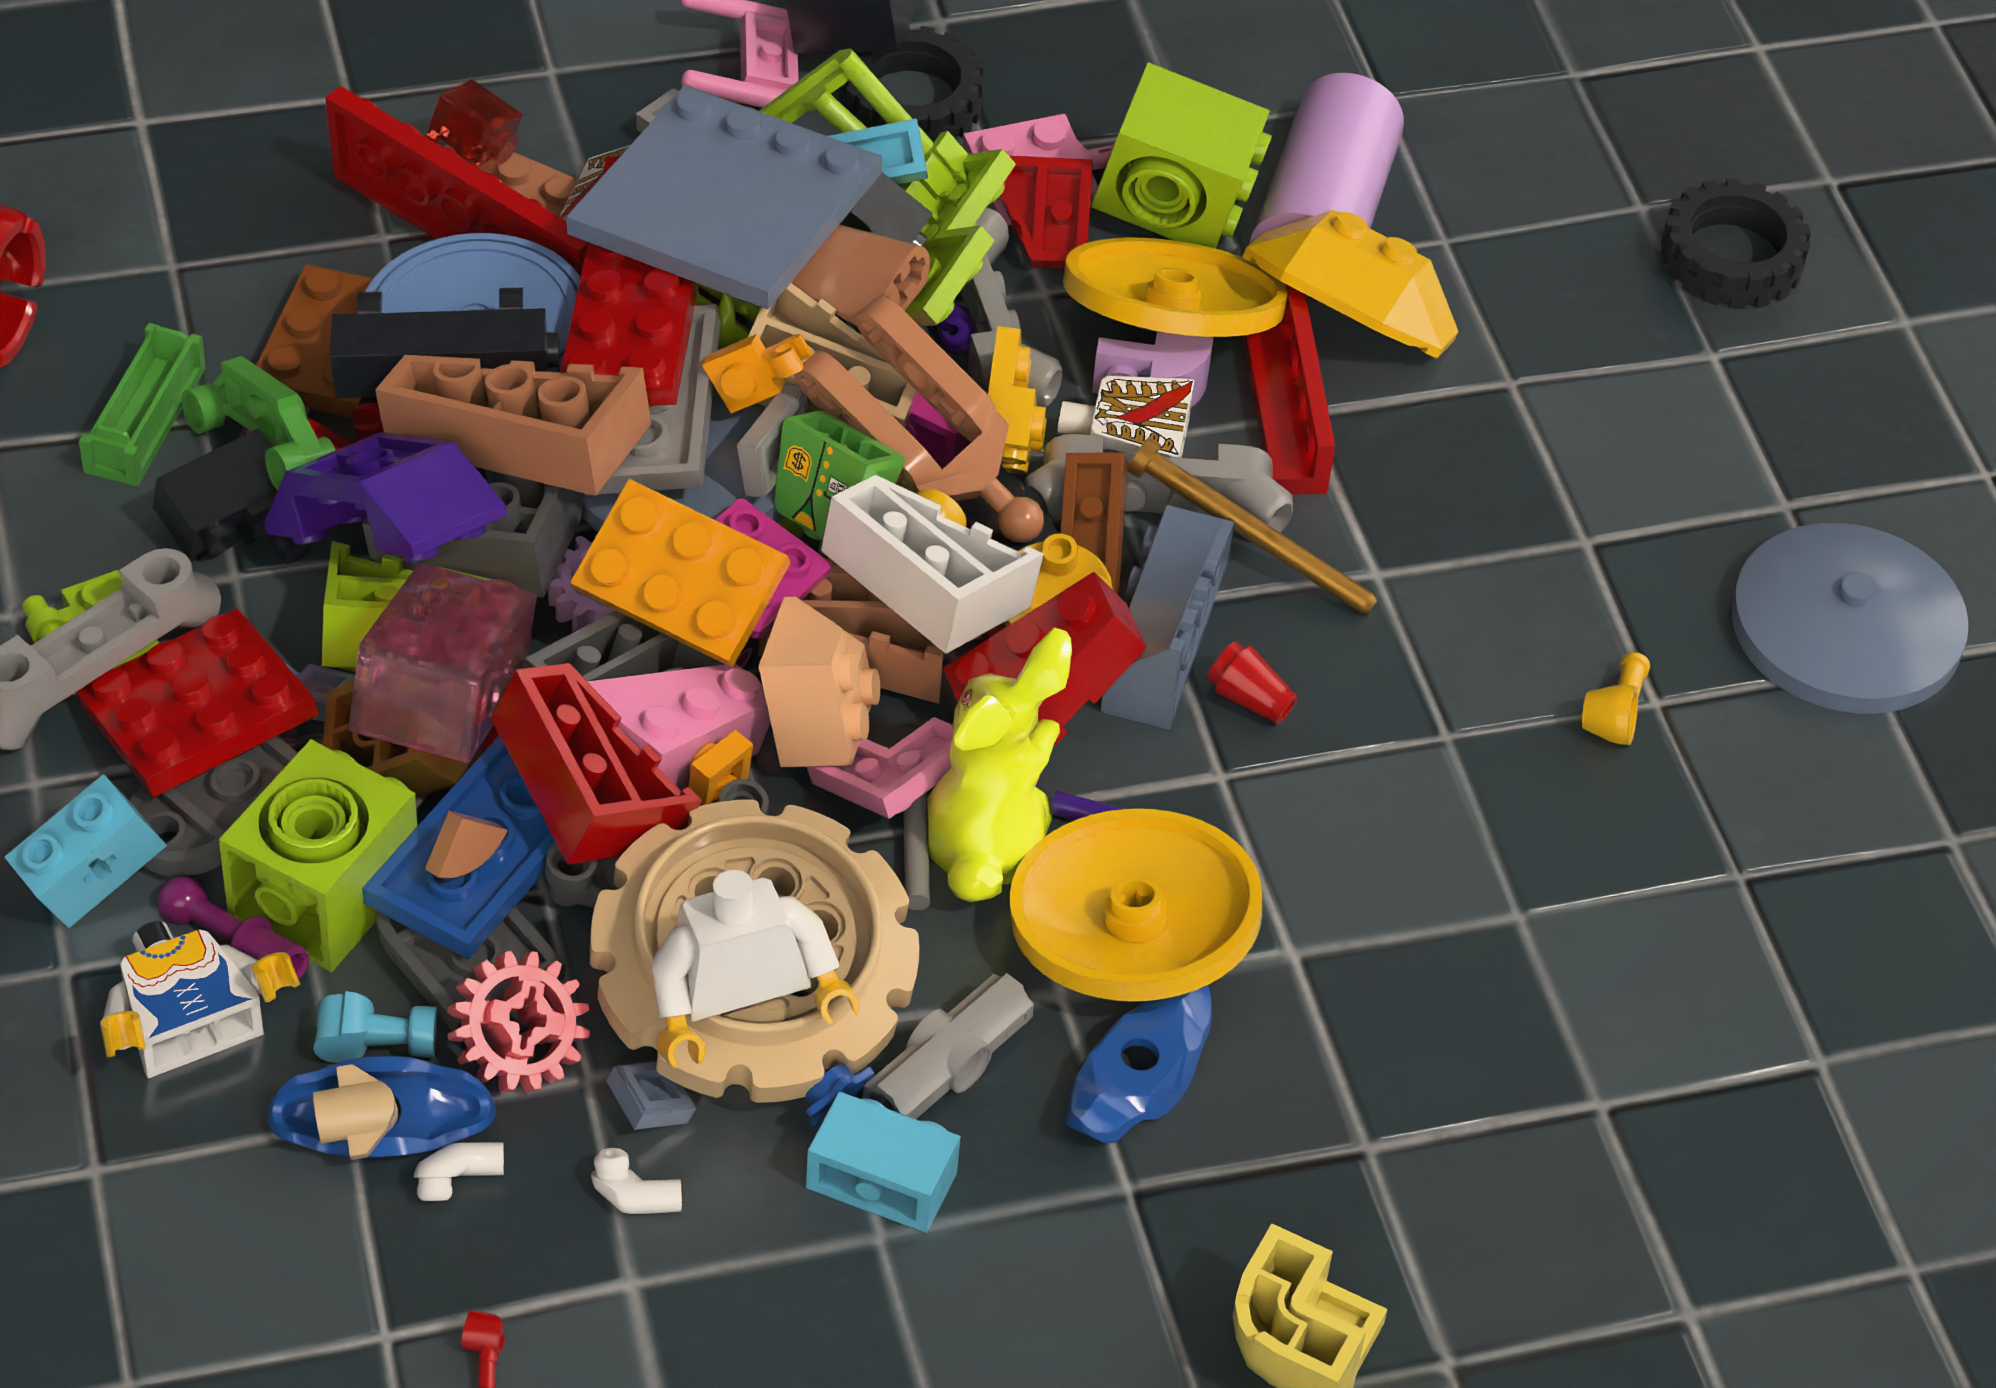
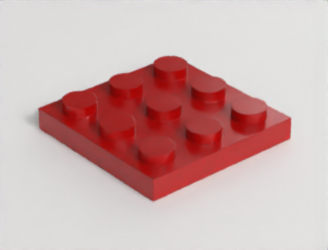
[76,608,319,798]

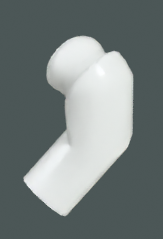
[414,1142,504,1201]
[591,1148,682,1214]

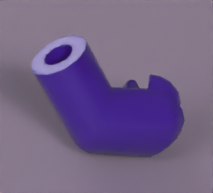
[936,304,975,353]

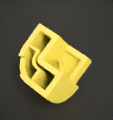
[1232,1224,1387,1388]

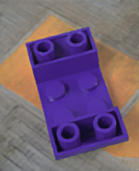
[264,432,507,562]

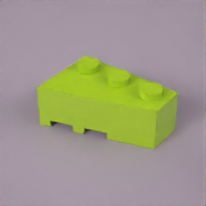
[322,541,511,675]

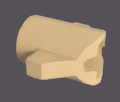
[313,1064,398,1160]

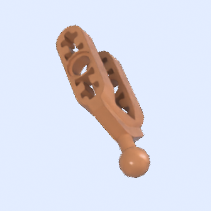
[794,295,1044,543]

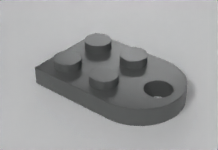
[130,736,297,877]
[376,906,565,1031]

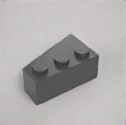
[522,610,725,681]

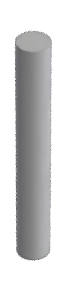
[903,792,930,910]

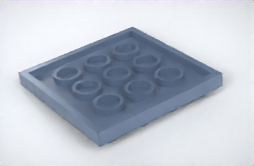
[566,85,882,309]

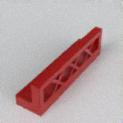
[1242,284,1335,495]

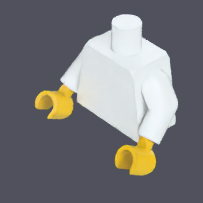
[652,870,860,1068]

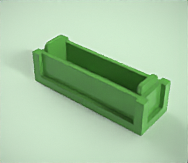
[79,323,206,487]

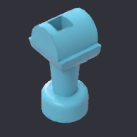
[313,991,437,1063]

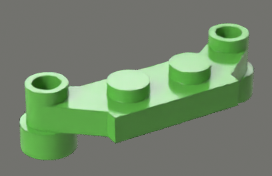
[182,356,336,490]

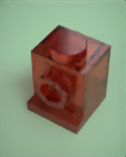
[425,79,523,166]

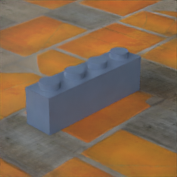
[1101,505,1234,730]

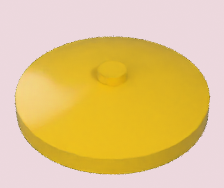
[1063,238,1288,337]
[1010,809,1262,1001]

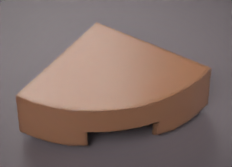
[425,811,507,878]

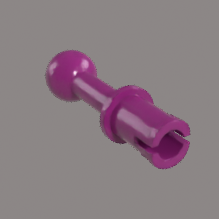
[157,876,309,980]

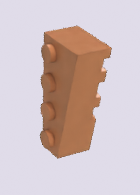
[375,355,651,496]

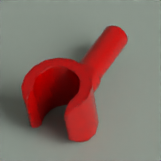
[461,1310,505,1388]

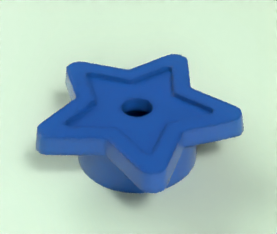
[805,1063,875,1128]

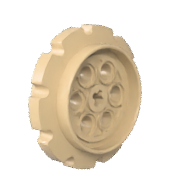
[589,800,919,1103]

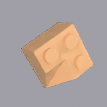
[759,596,880,767]

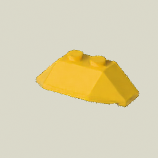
[1242,210,1458,359]

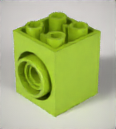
[1091,62,1272,249]
[219,739,417,973]

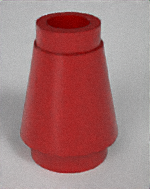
[1207,641,1299,725]

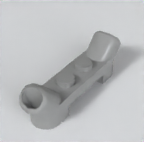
[959,207,1062,407]
[1023,434,1293,533]
[0,548,221,751]

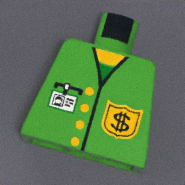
[774,410,906,558]

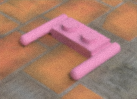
[681,0,798,108]

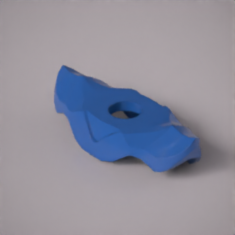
[1063,985,1212,1143]
[267,1056,496,1158]

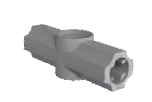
[863,973,1034,1119]

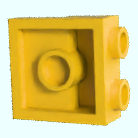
[988,326,1047,475]

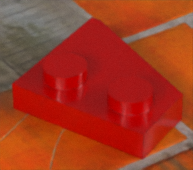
[999,155,1093,269]

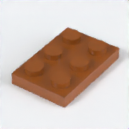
[256,264,373,418]

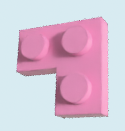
[807,717,953,819]

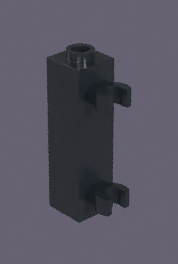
[330,287,560,398]

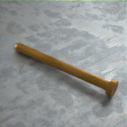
[1127,437,1377,614]

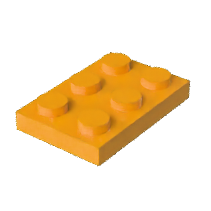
[570,479,791,667]

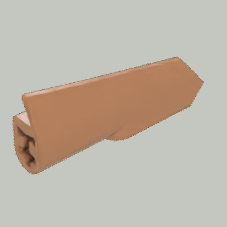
[792,225,930,326]

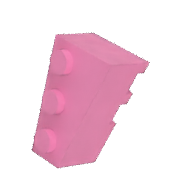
[587,663,771,791]

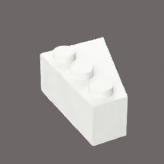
[821,475,1044,654]

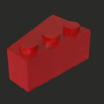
[943,571,1147,746]

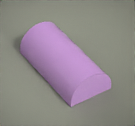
[1249,73,1404,245]

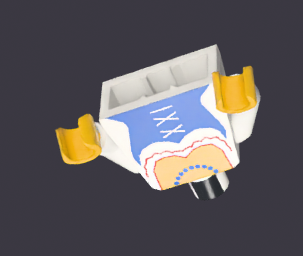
[100,921,300,1079]

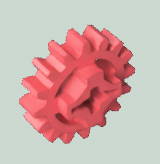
[447,951,590,1093]

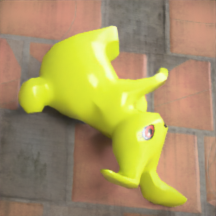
[927,627,1072,902]

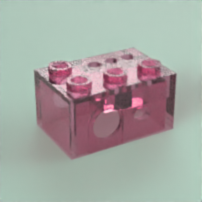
[348,562,537,763]

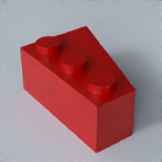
[491,663,702,864]

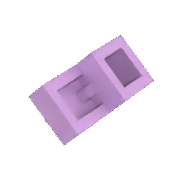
[1092,332,1214,407]

